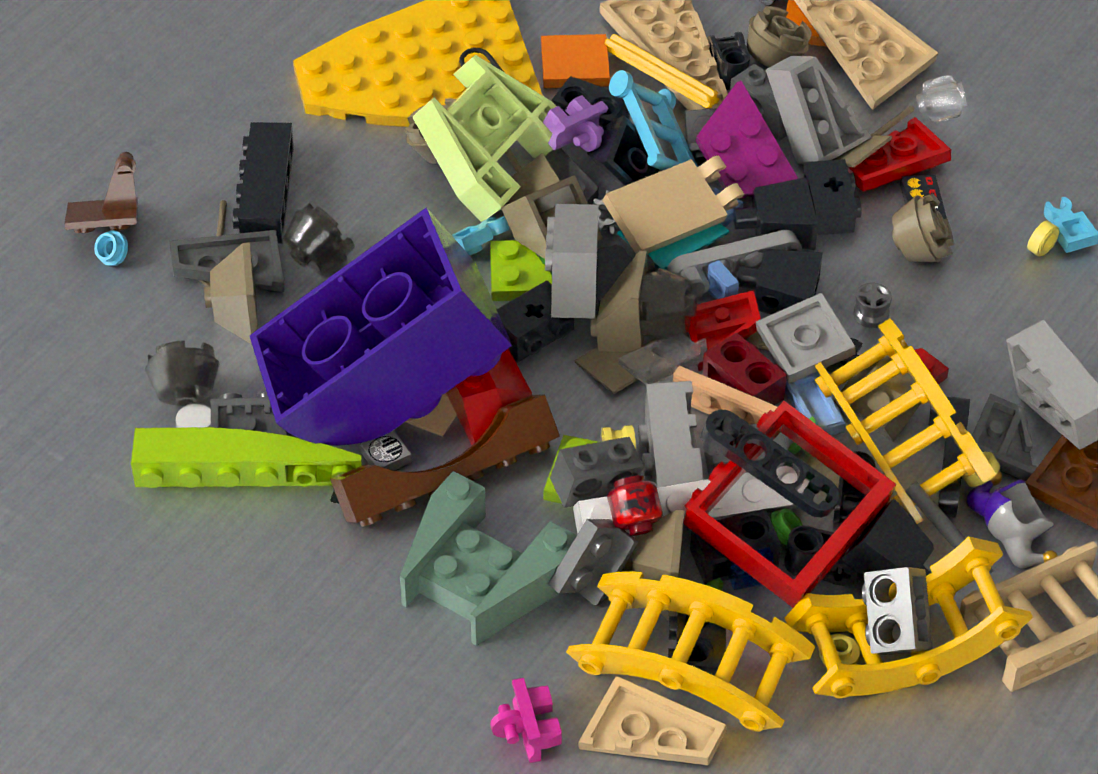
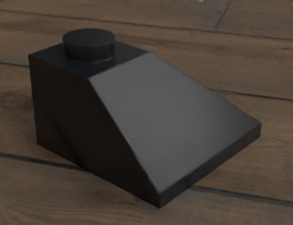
[587,115,662,187]

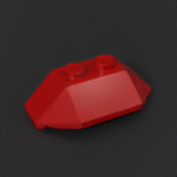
[446,349,532,445]

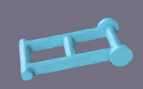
[609,70,698,171]

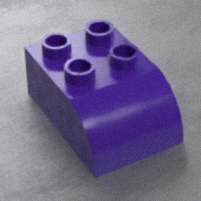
[249,207,512,446]

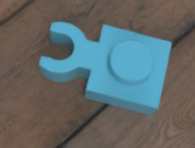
[1044,197,1098,253]
[452,216,510,255]

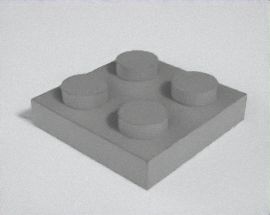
[756,293,856,384]

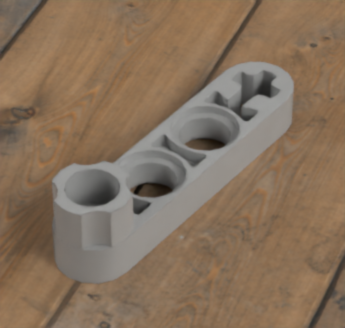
[667,230,802,302]

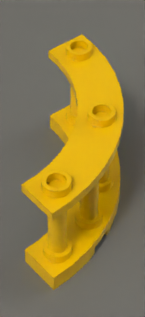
[814,318,996,524]
[784,536,1033,699]
[566,571,815,732]

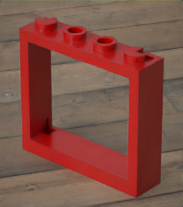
[684,401,896,608]

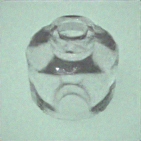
[916,75,968,123]

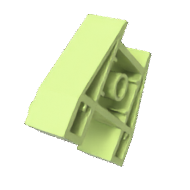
[413,55,557,222]

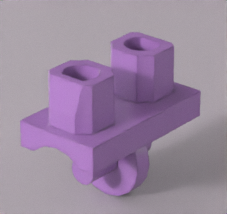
[543,95,608,152]

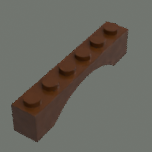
[330,394,560,527]

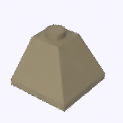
[501,175,603,259]
[204,242,258,345]
[591,250,650,353]
[834,343,936,442]
[625,510,684,621]

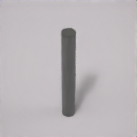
[905,482,994,574]

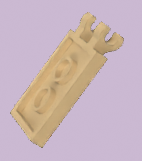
[602,155,744,254]

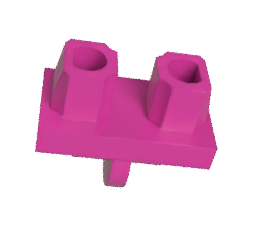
[490,678,562,763]

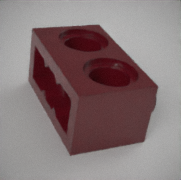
[702,333,787,405]

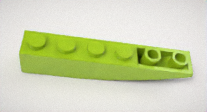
[131,427,362,488]

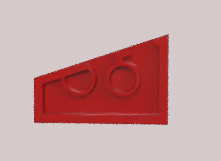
[847,117,952,192]

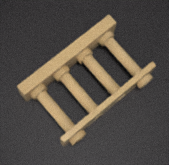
[960,541,1098,693]

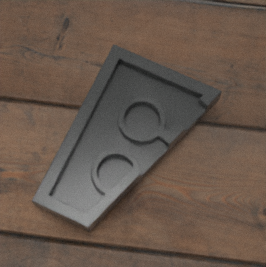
[170,230,284,292]

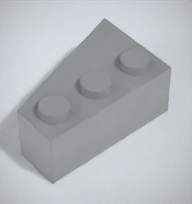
[1006,320,1098,449]

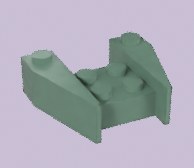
[400,471,577,646]

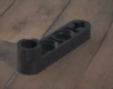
[928,396,970,518]
[700,409,839,518]

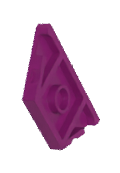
[695,80,798,199]

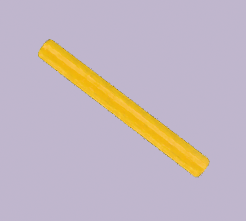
[605,34,719,109]

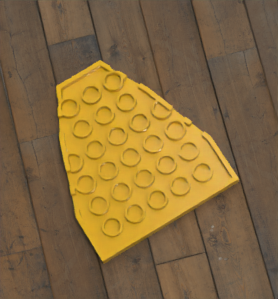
[293,0,543,127]

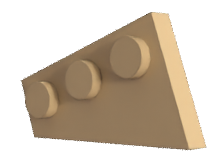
[578,676,727,765]

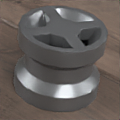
[853,282,892,328]

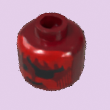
[607,475,663,536]

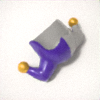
[966,471,1058,569]

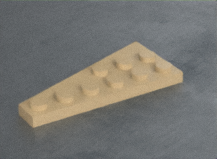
[600,0,728,110]
[794,0,938,110]

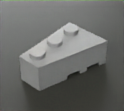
[765,56,872,164]
[545,204,598,319]
[638,381,704,488]

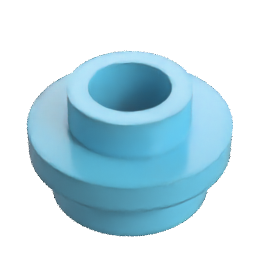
[94,230,128,266]

